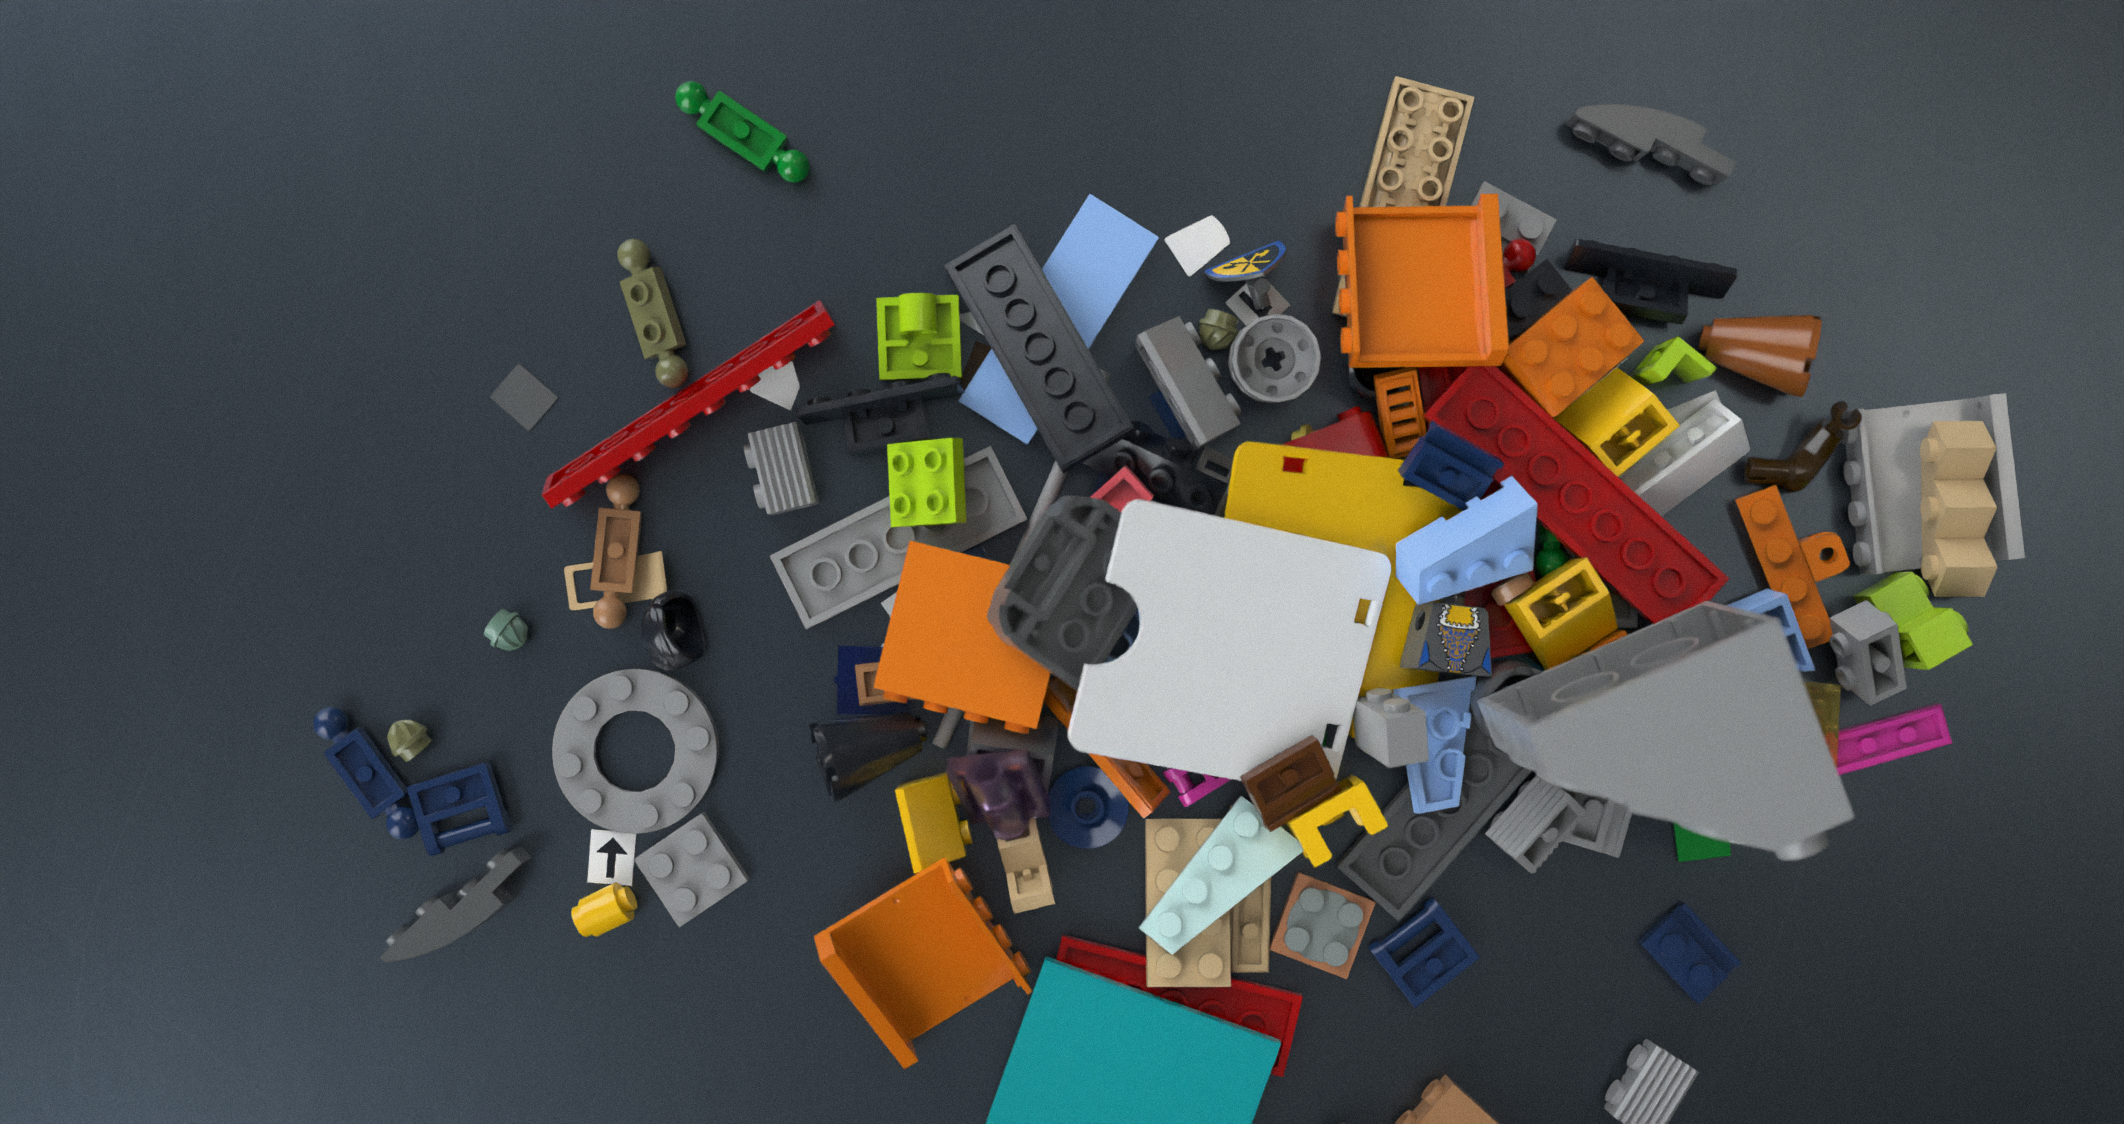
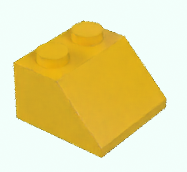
[895,771,973,873]

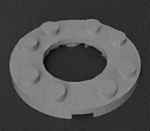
[552,668,719,834]

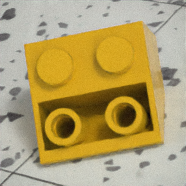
[1553,367,1680,477]
[1504,557,1618,670]

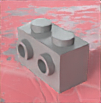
[1830,600,1907,706]

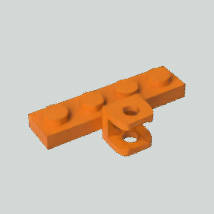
[1735,485,1850,649]

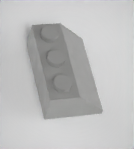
[1135,316,1242,451]

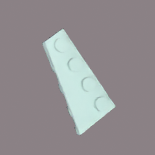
[1138,796,1304,955]

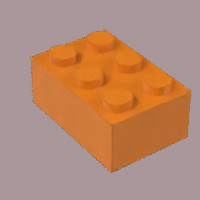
[1496,277,1644,418]

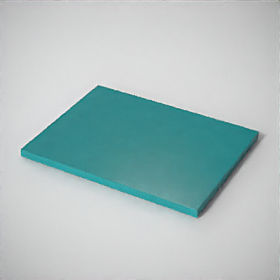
[985,956,1281,1124]

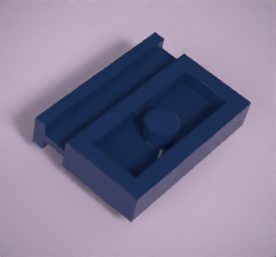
[1398,420,1504,511]
[1637,901,1742,1004]

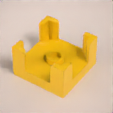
[1286,774,1389,867]

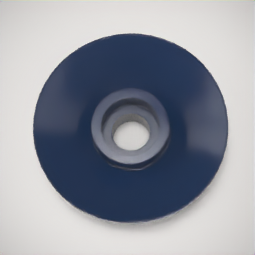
[1046,766,1129,849]

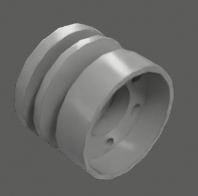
[1227,314,1321,403]

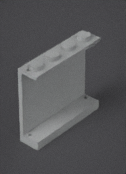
[1841,393,2025,575]

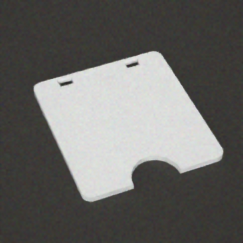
[1068,499,1391,781]

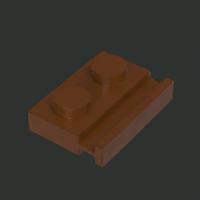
[1240,735,1342,832]

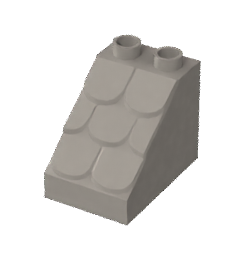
[1477,601,1855,860]

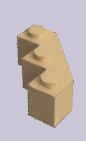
[1920,421,1998,597]

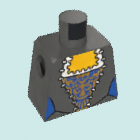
[1400,591,1492,677]

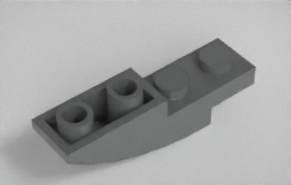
[1565,104,1737,185]
[380,846,532,963]

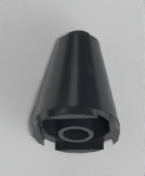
[808,712,927,802]

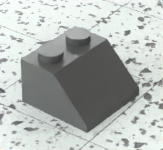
[965,715,1059,808]

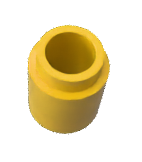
[571,882,637,937]

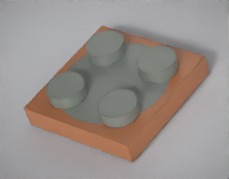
[1270,871,1376,979]

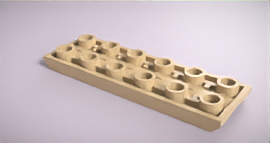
[1332,76,1474,317]

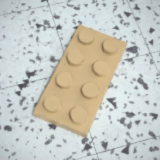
[1145,819,1231,987]

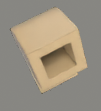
[994,813,1055,914]

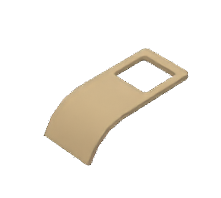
[564,551,667,610]

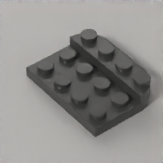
[987,495,1138,692]

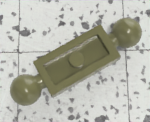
[617,239,689,388]

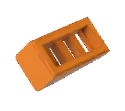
[1373,367,1427,459]

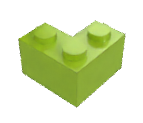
[1853,571,1973,670]

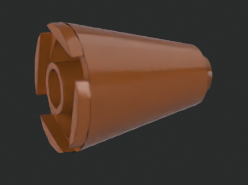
[1698,315,1822,397]

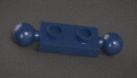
[313,707,419,840]

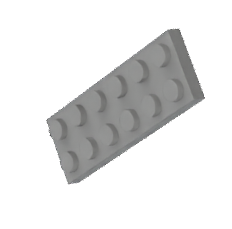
[770,446,1028,630]

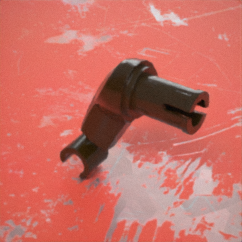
[1744,401,1862,493]

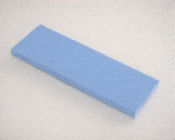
[959,194,1159,445]

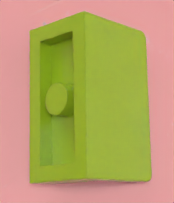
[1630,336,1717,387]

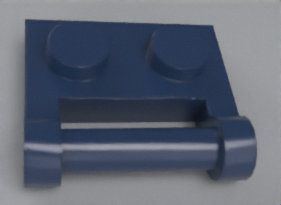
[407,761,512,857]
[1368,897,1480,1008]

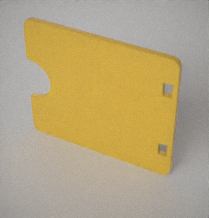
[1224,441,1463,738]

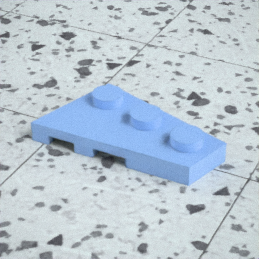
[1393,676,1477,814]

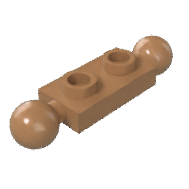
[590,474,642,629]

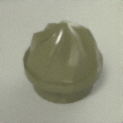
[1198,309,1239,351]
[387,720,432,762]

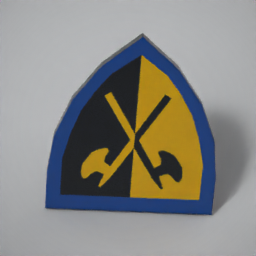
[1204,240,1287,309]

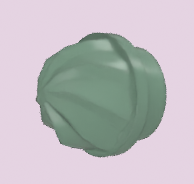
[484,609,528,651]

